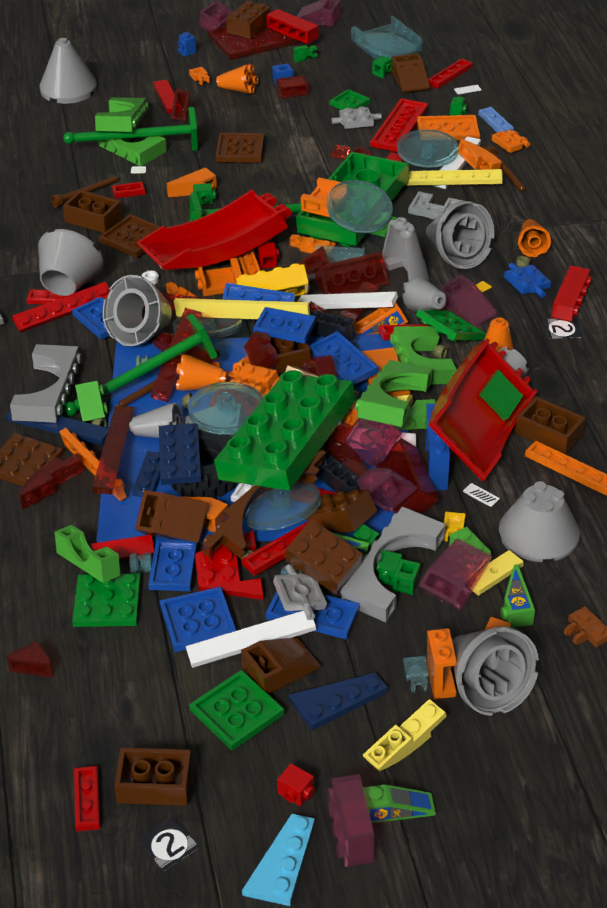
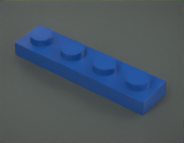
[222,283,295,302]

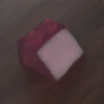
[198,0,234,31]
[344,418,402,466]
[357,468,418,512]

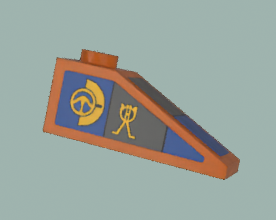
[354,302,408,335]

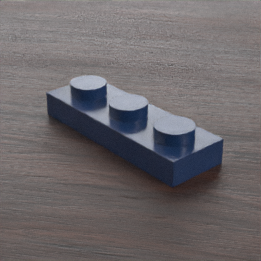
[132,451,160,497]

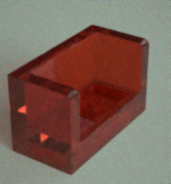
[301,355,338,376]

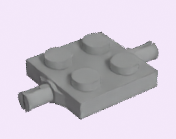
[331,107,382,129]
[273,564,327,620]

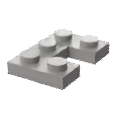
[408,191,463,219]

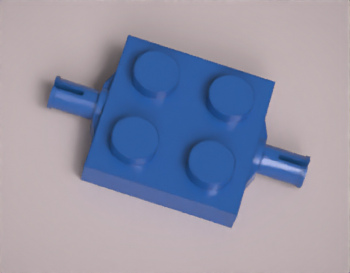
[504,262,551,298]

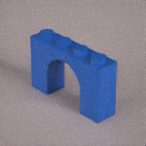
[425,403,450,490]

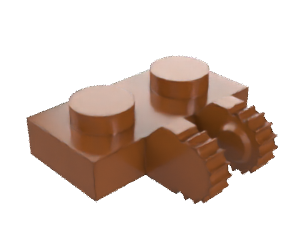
[564,606,607,647]

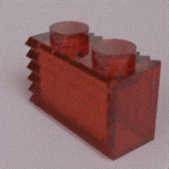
[276,75,308,99]
[243,331,278,369]

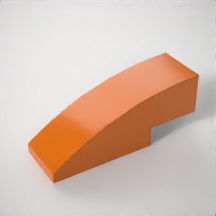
[457,139,502,170]

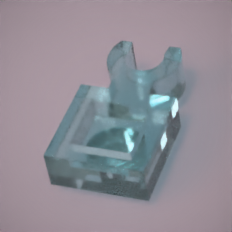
[403,656,428,692]

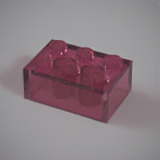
[327,774,374,867]

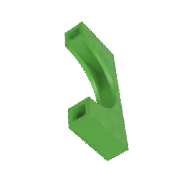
[95,97,149,132]
[355,360,433,427]

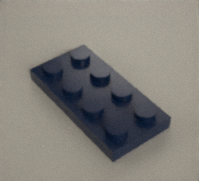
[159,423,201,485]

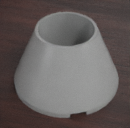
[38,229,104,296]
[103,275,172,346]

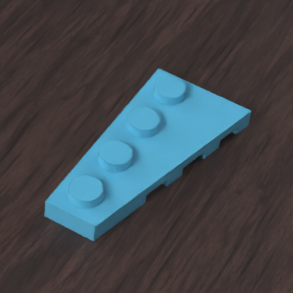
[242,814,315,906]

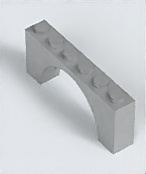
[10,344,82,423]
[340,507,445,622]

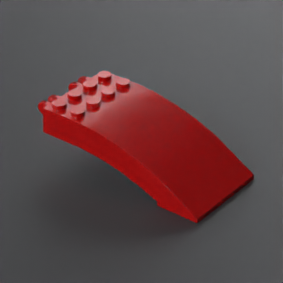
[136,189,292,270]
[429,338,538,481]

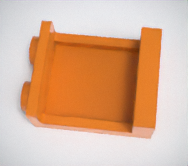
[301,178,348,217]
[195,258,242,296]
[427,629,457,699]

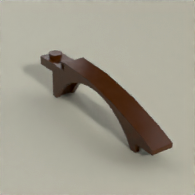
[203,450,326,558]

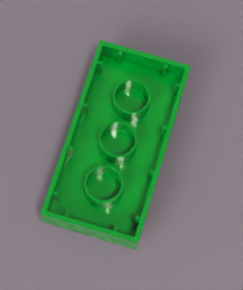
[296,152,409,247]
[214,370,356,491]

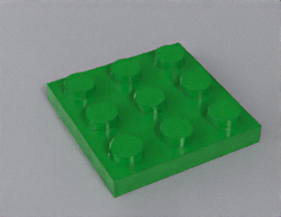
[416,309,486,342]
[72,573,141,627]
[189,670,284,751]

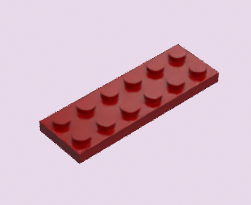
[370,98,428,152]

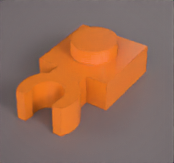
[189,67,210,85]

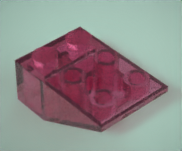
[296,0,341,27]
[438,275,497,327]
[419,539,492,611]

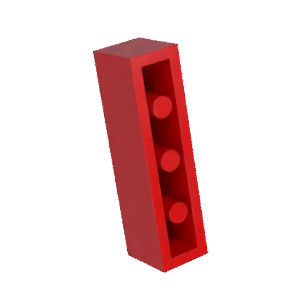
[267,9,318,44]
[551,265,592,322]

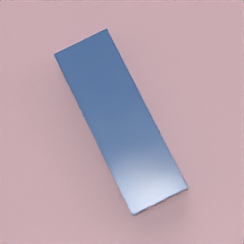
[478,107,514,133]

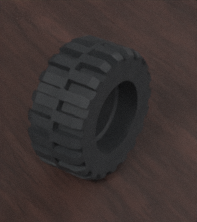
[170,429,237,499]

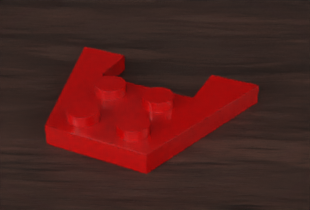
[195,530,264,600]

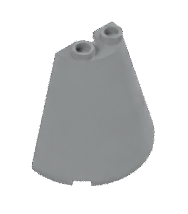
[381,217,429,290]

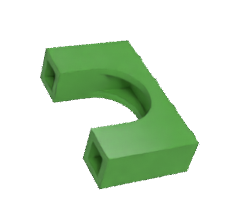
[98,136,167,167]
[390,326,457,384]

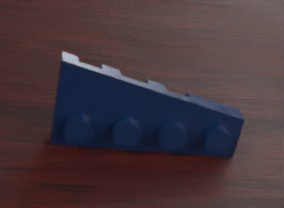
[289,673,388,730]

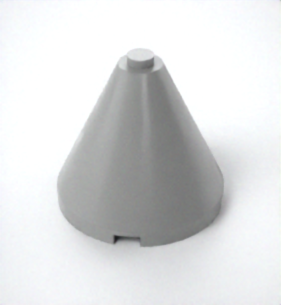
[40,38,97,104]
[426,201,494,269]
[452,627,539,716]

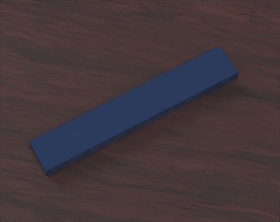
[6,411,112,445]

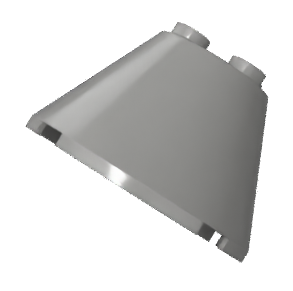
[499,481,580,562]

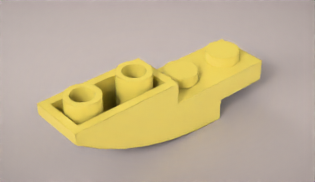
[363,699,446,771]

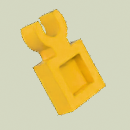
[444,512,465,542]

